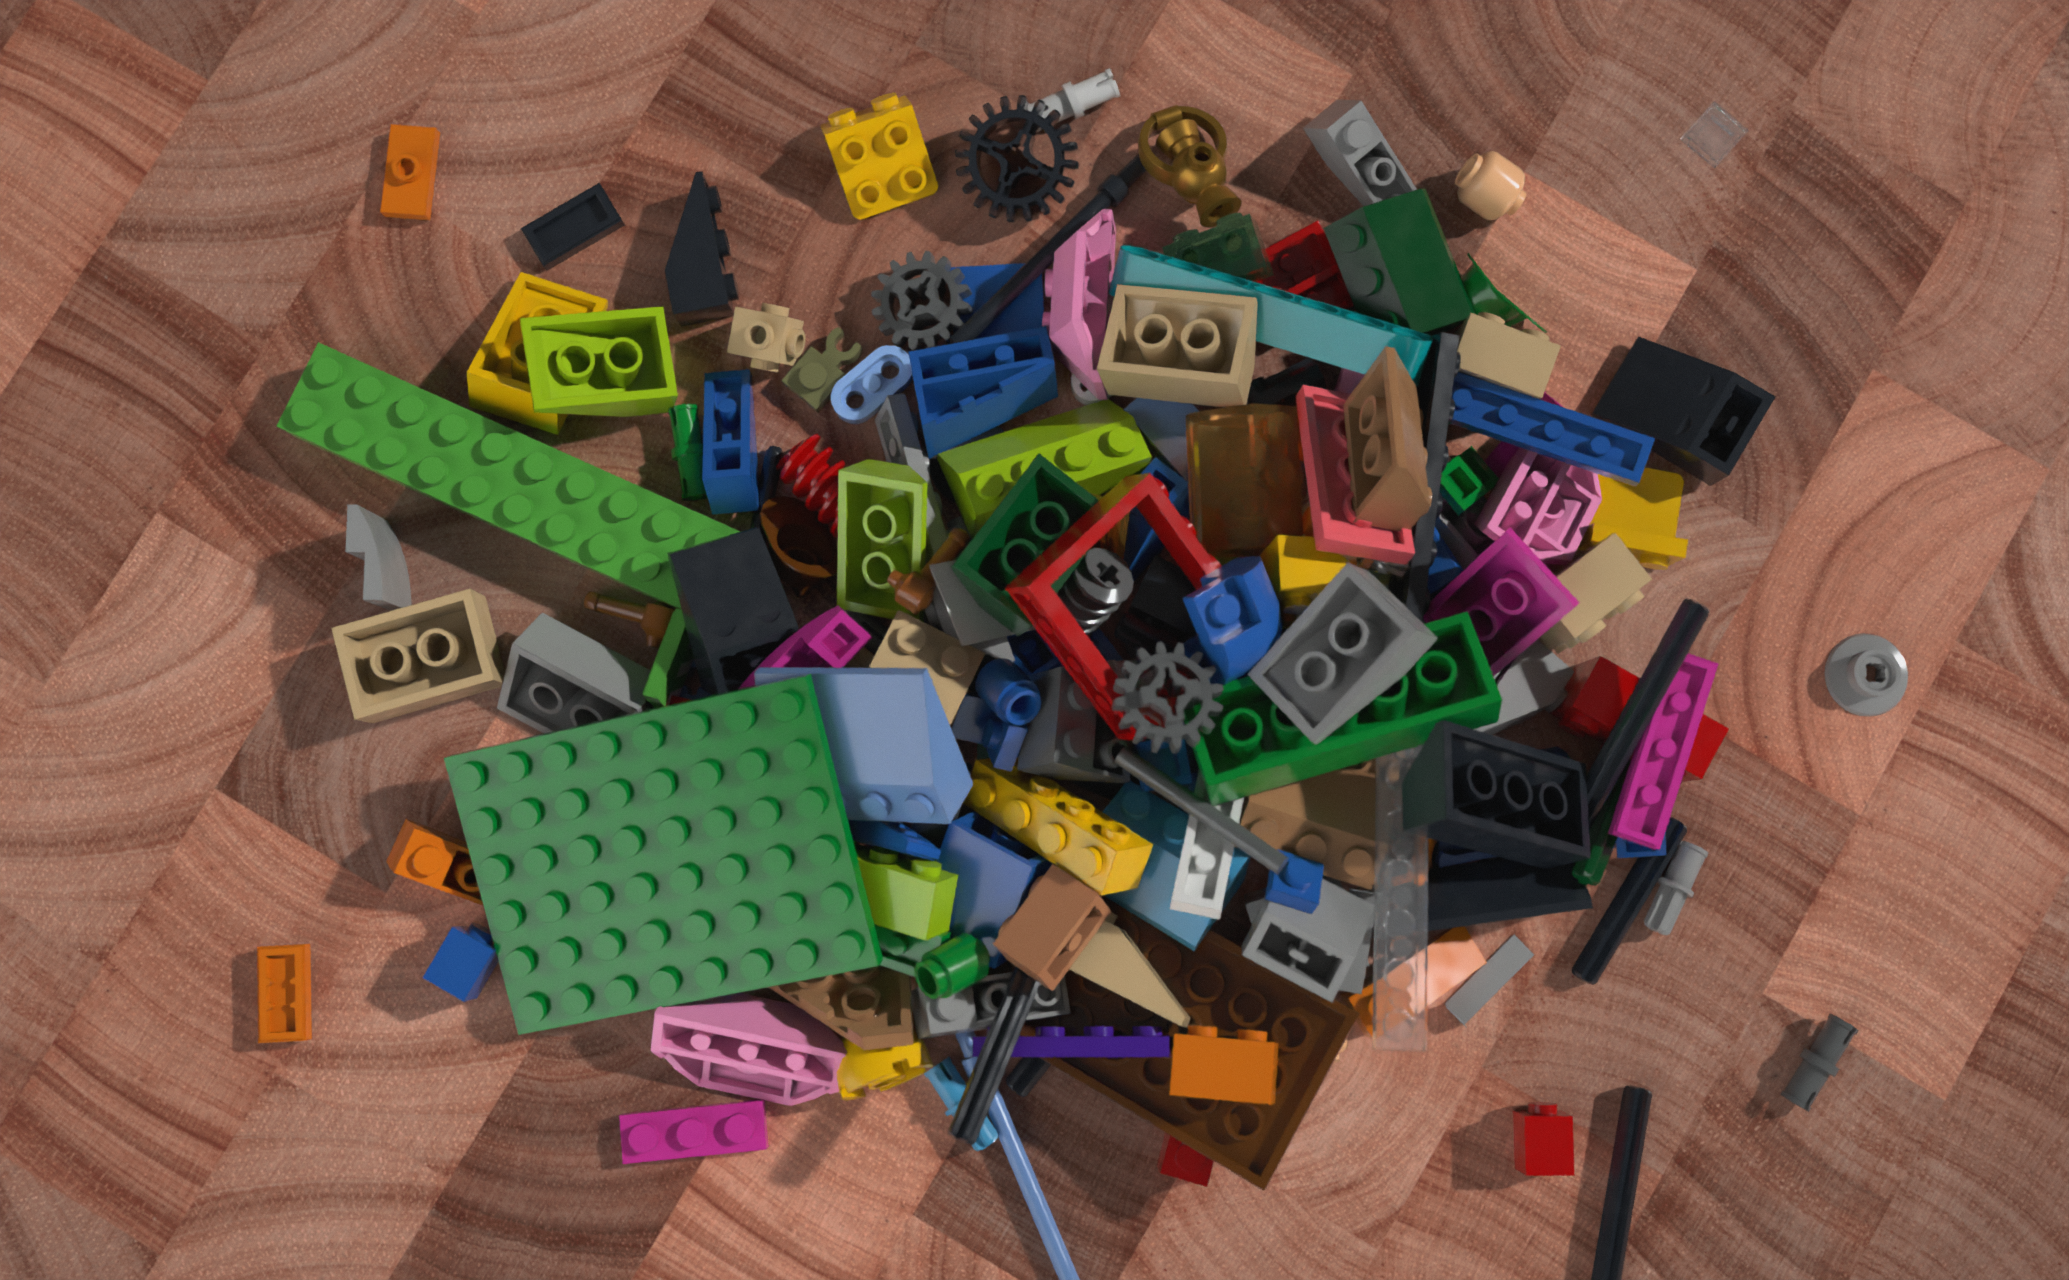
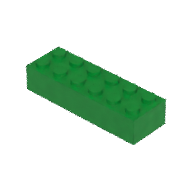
[1183,611,1502,806]

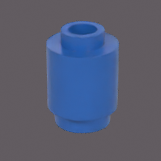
[975,658,1041,725]

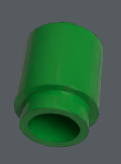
[914,933,990,999]

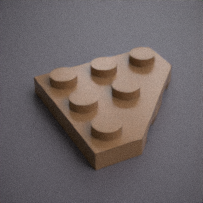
[769,965,914,1050]

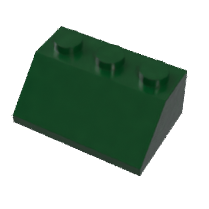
[1324,188,1475,337]
[951,453,1099,637]

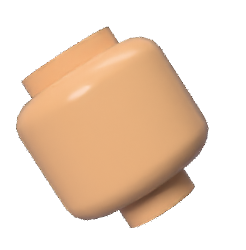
[1455,151,1526,220]

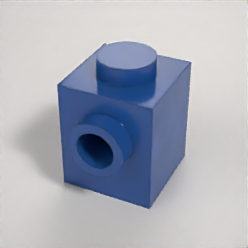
[422,922,499,1002]

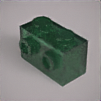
[1162,213,1274,282]

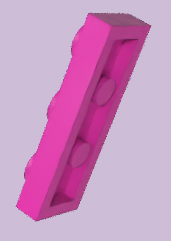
[619,1099,769,1164]

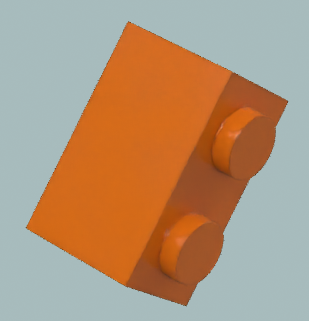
[1170,1025,1279,1105]

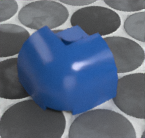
[1182,556,1284,686]

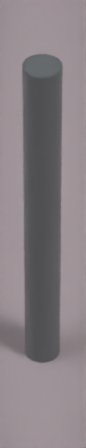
[1115,747,1288,874]

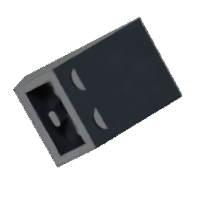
[1591,336,1776,486]
[667,527,799,695]

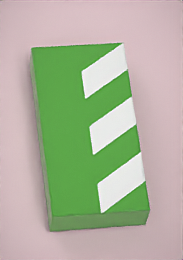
[642,608,694,708]

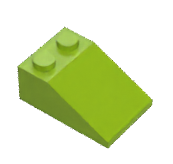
[520,306,678,417]

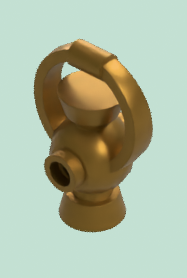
[1138,105,1242,228]

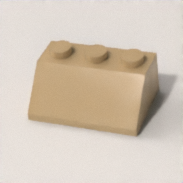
[1097,284,1258,410]

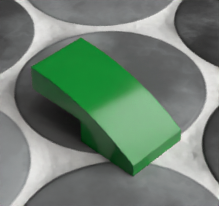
[1439,446,1499,515]

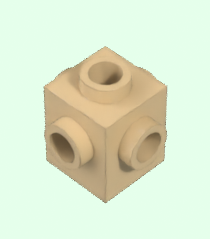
[727,303,805,373]

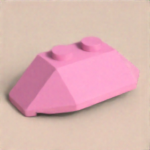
[1042,209,1116,400]
[1474,448,1602,565]
[651,993,847,1106]

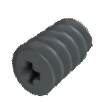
[1057,548,1133,637]

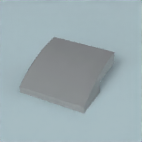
[346,504,411,611]

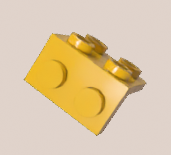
[820,93,938,219]
[1577,468,1688,570]

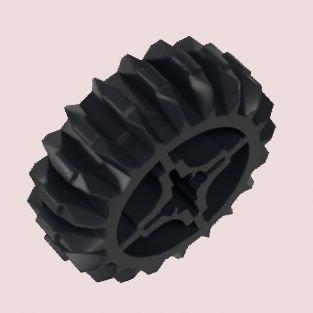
[955,95,1079,223]

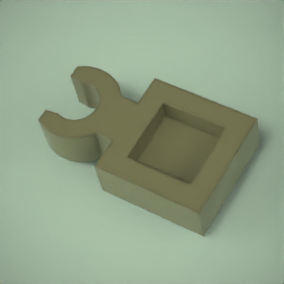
[781,327,862,413]

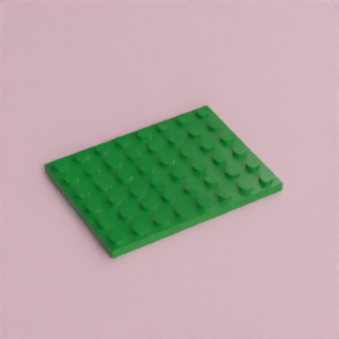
[444,673,883,1035]

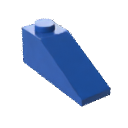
[702,369,759,515]

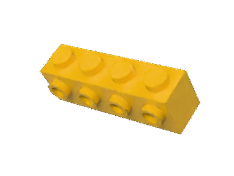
[963,757,1153,896]

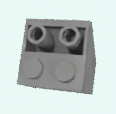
[1242,878,1375,1002]

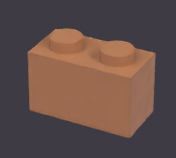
[993,864,1112,992]

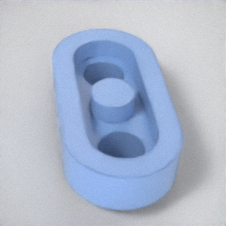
[831,345,913,424]

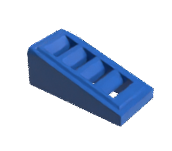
[848,820,941,861]

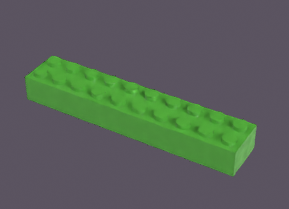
[277,342,740,610]

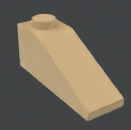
[1070,913,1191,1028]

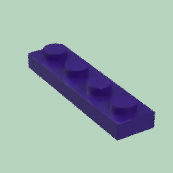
[973,1026,1174,1057]

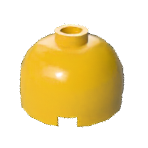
[834,1028,933,1101]

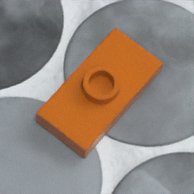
[380,124,440,220]
[257,944,312,1043]

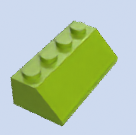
[937,398,1152,539]

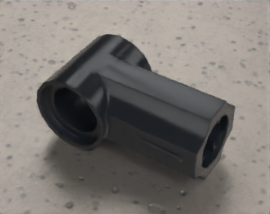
[1235,357,1327,437]

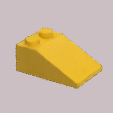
[466,272,608,435]

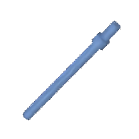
[955,1031,1080,1280]

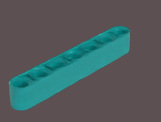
[1109,245,1433,387]

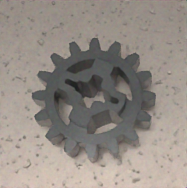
[871,251,973,351]
[1112,642,1223,754]

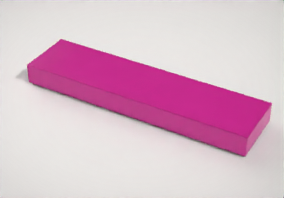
[1608,653,1718,850]

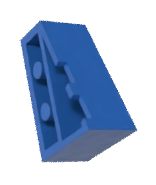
[908,326,1058,459]

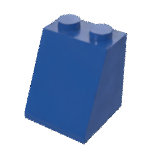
[936,811,1056,969]

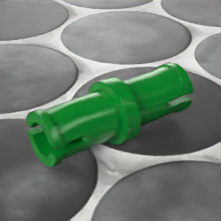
[668,404,707,501]

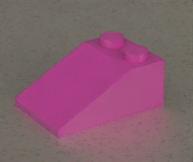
[1423,528,1580,677]

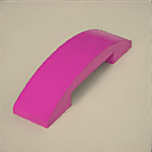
[738,606,873,690]

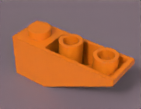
[386,819,483,906]

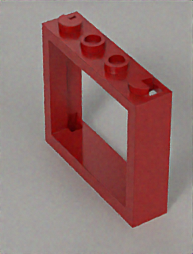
[1005,473,1221,741]

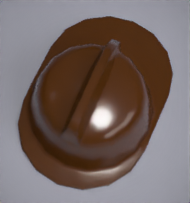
[760,496,838,598]

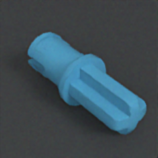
[924,1056,998,1151]

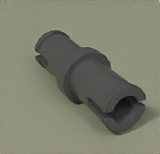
[1780,1013,1859,1112]

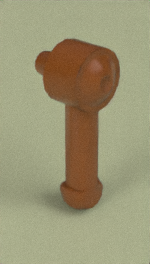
[887,528,970,615]
[584,591,675,649]

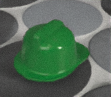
[1461,253,1547,333]

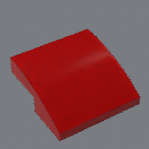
[1235,220,1354,310]

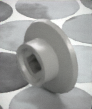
[1824,633,1908,717]

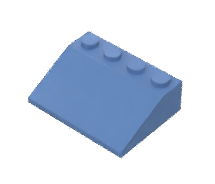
[754,667,973,824]

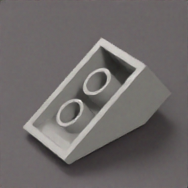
[1247,562,1438,744]

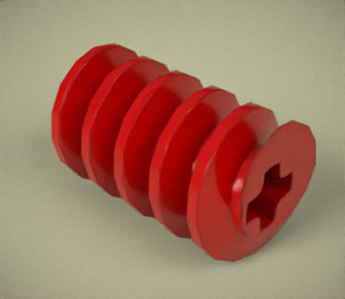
[776,433,846,538]

